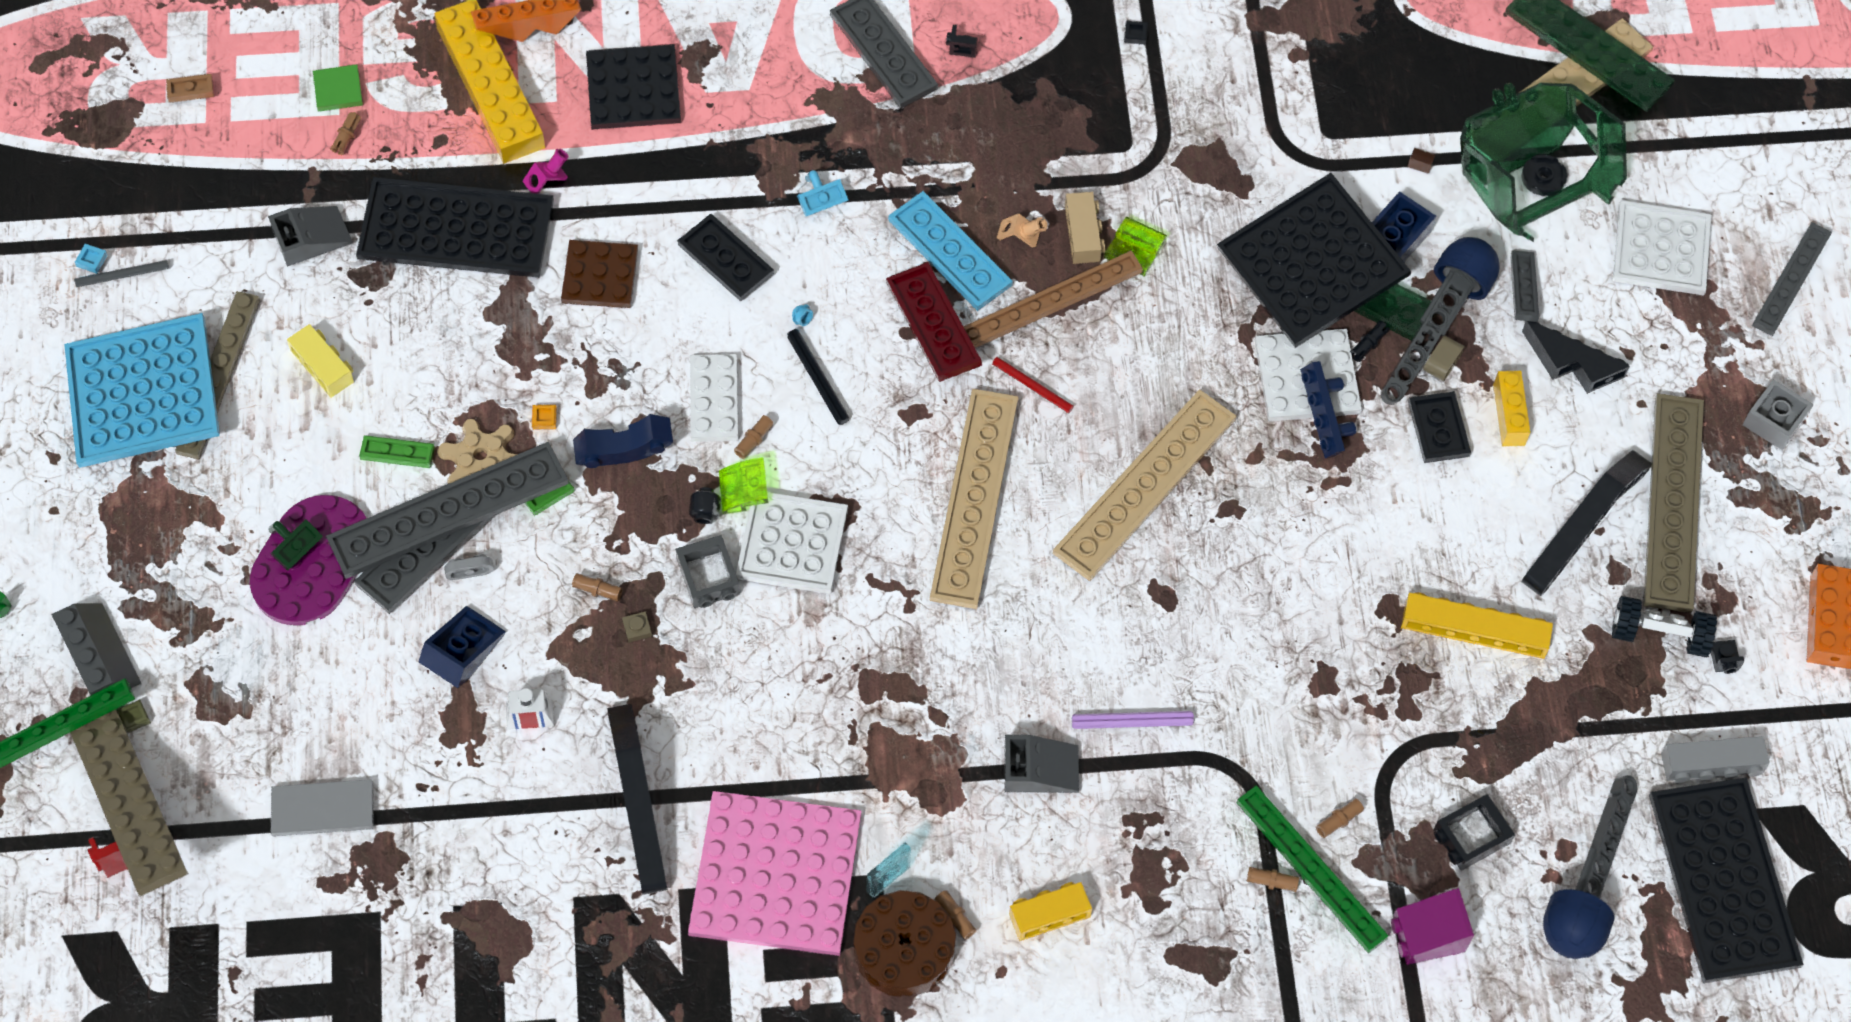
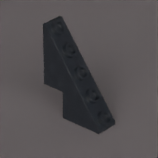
[1522,321,1630,394]

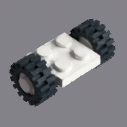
[1612,596,1717,658]

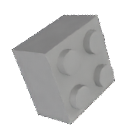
[1743,379,1814,450]

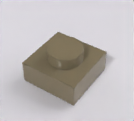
[622,612,652,643]

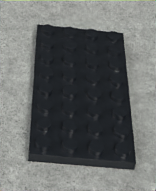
[356,177,554,278]
[1649,777,1804,983]

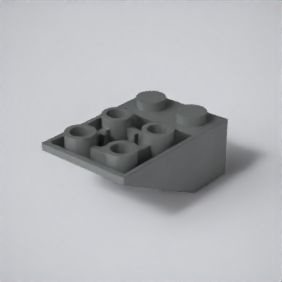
[268,206,353,267]
[1004,735,1079,793]

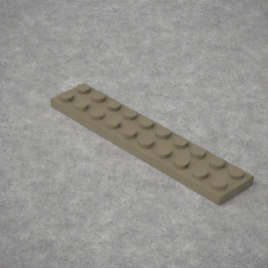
[1643,393,1704,613]
[70,709,188,897]

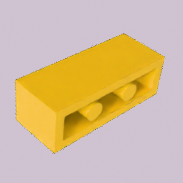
[1493,371,1531,447]
[1009,882,1092,942]

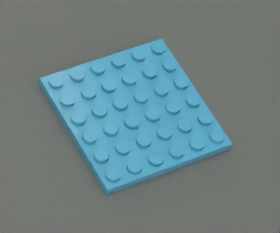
[64,313,220,468]

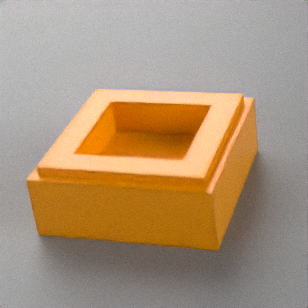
[532,405,557,430]

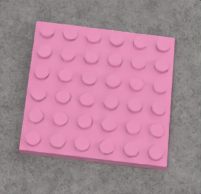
[688,791,861,956]

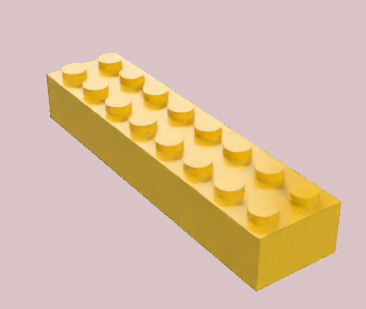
[434,0,545,164]

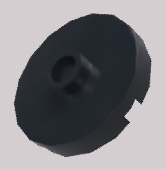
[1521,154,1568,196]

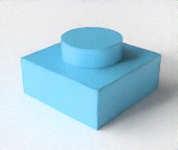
[75,244,108,274]

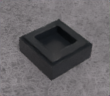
[1124,20,1148,45]

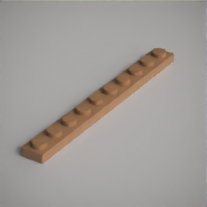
[963,251,1142,348]

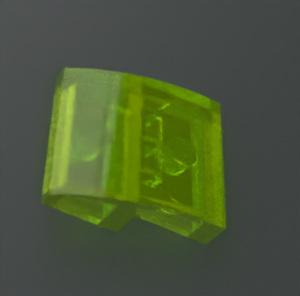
[1104,216,1167,277]
[719,457,769,514]

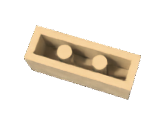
[1065,192,1105,264]

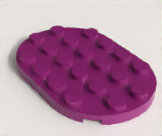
[250,495,367,626]

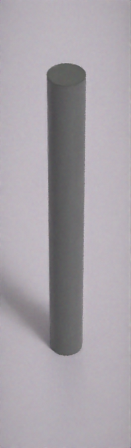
[74,260,169,288]

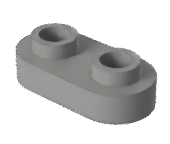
[444,554,494,580]

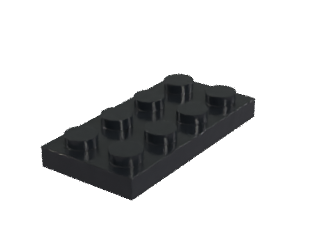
[677,213,774,302]

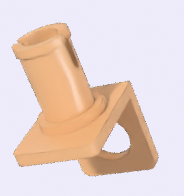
[997,213,1048,248]

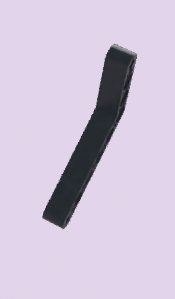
[1521,450,1653,596]
[607,704,668,895]

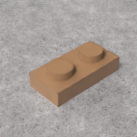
[166,74,214,103]

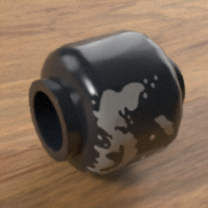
[689,487,721,524]

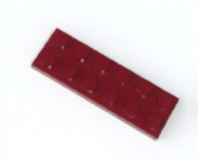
[886,262,982,382]

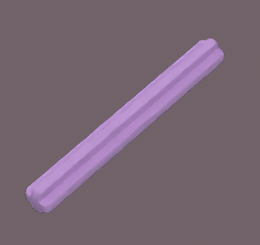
[1072,711,1194,729]

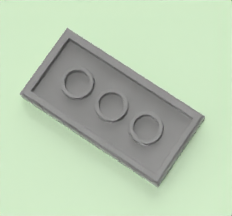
[271,779,374,837]

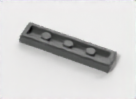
[1510,250,1539,322]

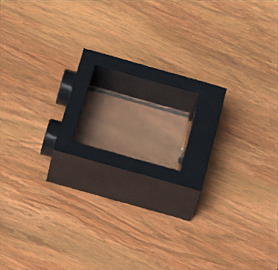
[1434,794,1515,871]

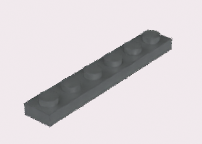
[1752,222,1832,337]

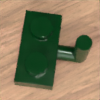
[268,519,323,571]

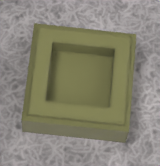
[117,700,151,733]

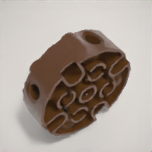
[854,890,956,997]

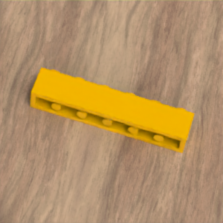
[1401,592,1553,659]

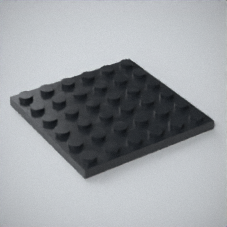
[1217,173,1411,348]

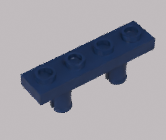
[1300,361,1356,458]

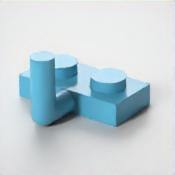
[797,170,848,217]

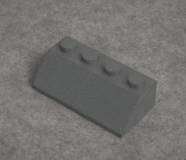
[51,603,142,695]

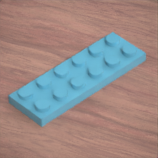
[888,191,1013,311]

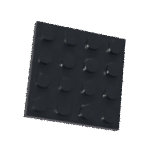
[586,44,681,130]

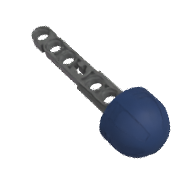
[1381,237,1500,405]
[1543,775,1638,959]

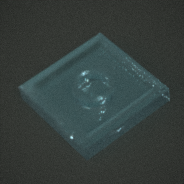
[867,842,911,898]

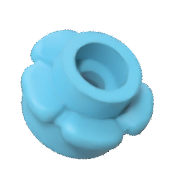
[792,304,813,326]

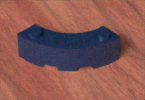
[573,414,673,468]

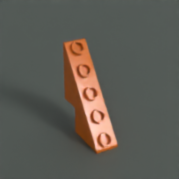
[471,0,581,42]

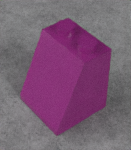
[1391,888,1474,965]

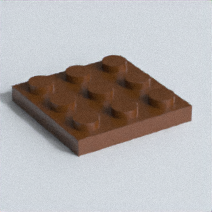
[561,240,638,308]

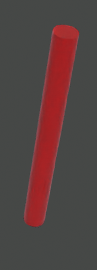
[992,357,1074,413]

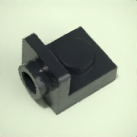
[946,24,977,58]
[1711,640,1745,674]

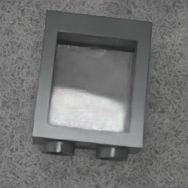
[675,535,740,609]

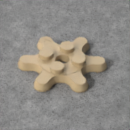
[437,419,518,484]

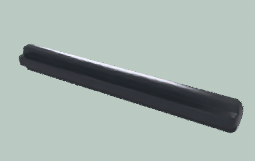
[787,329,849,425]

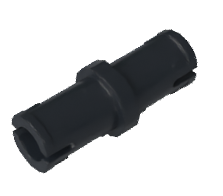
[1350,321,1390,362]

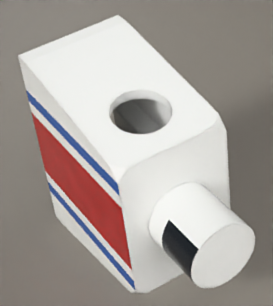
[506,688,554,730]

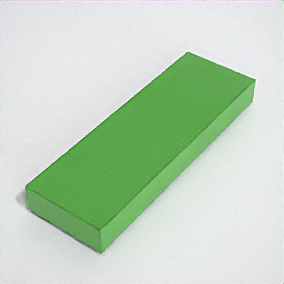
[359,435,435,468]

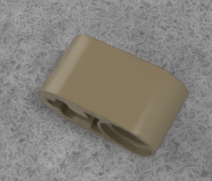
[1423,335,1465,382]

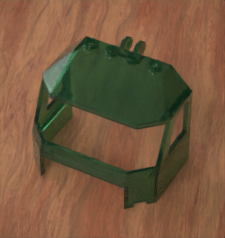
[1460,83,1627,242]

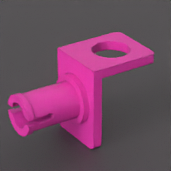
[523,149,569,194]

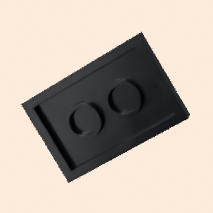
[1408,391,1471,463]

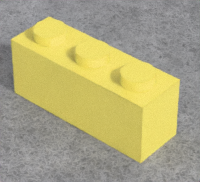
[287,324,354,398]

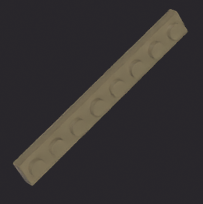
[175,291,260,460]

